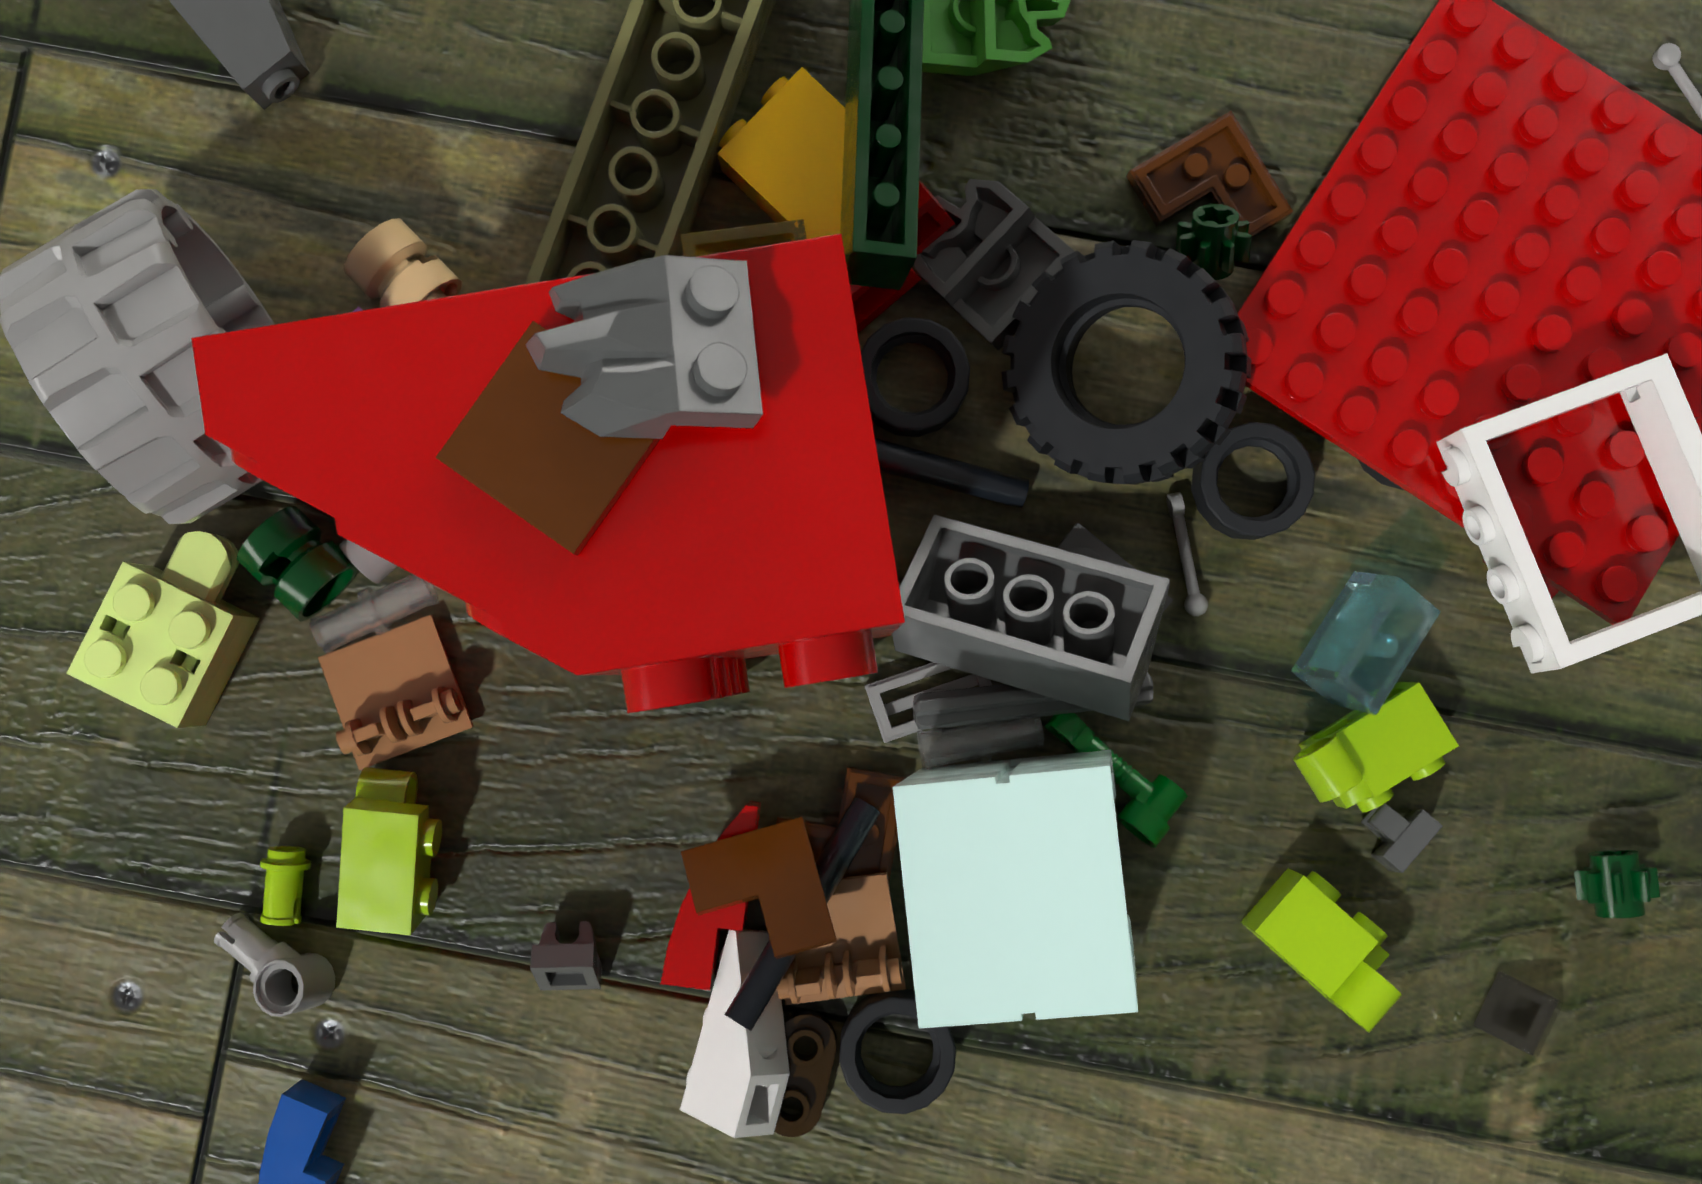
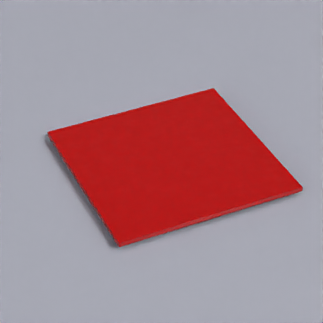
[1237,0,1702,625]

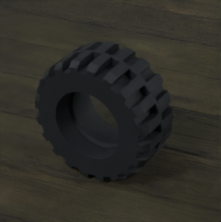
[1001,240,1251,485]

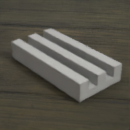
[865,662,992,743]

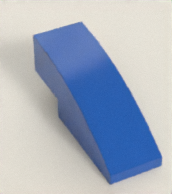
[258,1079,346,1184]

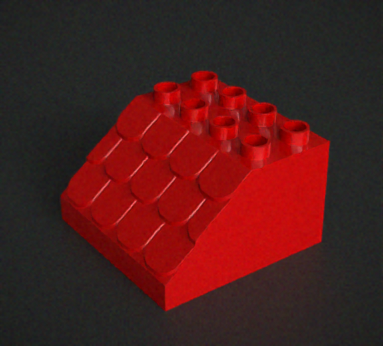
[191,234,905,713]

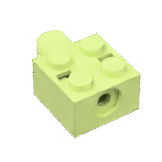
[66,531,260,728]

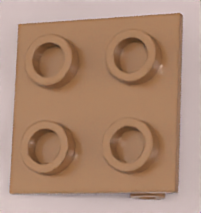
[318,615,474,770]
[777,872,906,1005]

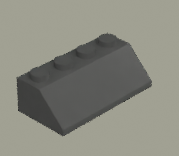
[892,515,1170,721]

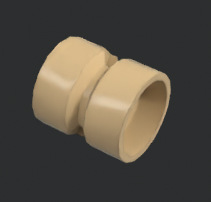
[344,218,462,307]

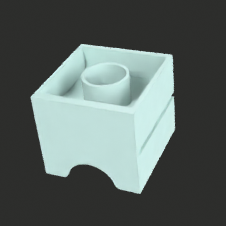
[893,750,1138,1029]

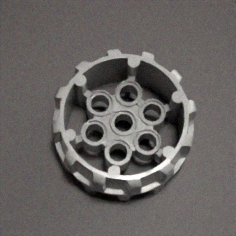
[0,189,275,524]

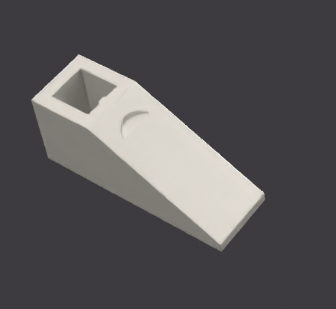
[680,929,790,1138]

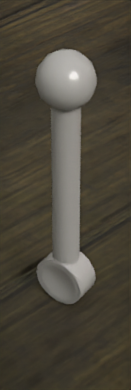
[1652,43,1702,121]
[1167,492,1208,616]

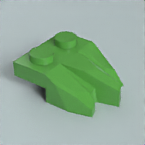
[922,0,1071,76]

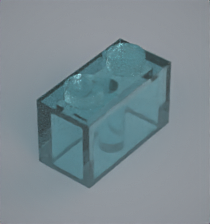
[1291,571,1440,715]

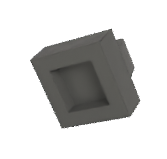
[1361,803,1443,873]
[530,921,602,991]

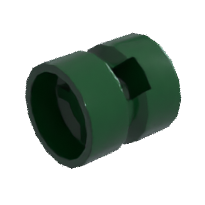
[236,506,358,622]

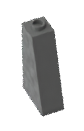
[169,0,310,110]

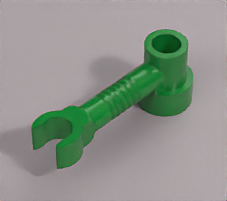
[1045,713,1188,848]

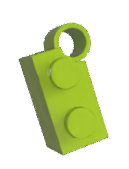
[1293,682,1459,813]
[336,767,442,936]
[1241,868,1402,1033]

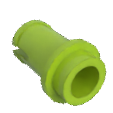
[260,846,311,926]

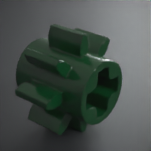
[1176,204,1252,280]
[1574,850,1660,918]

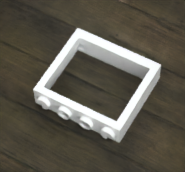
[1436,353,1702,674]

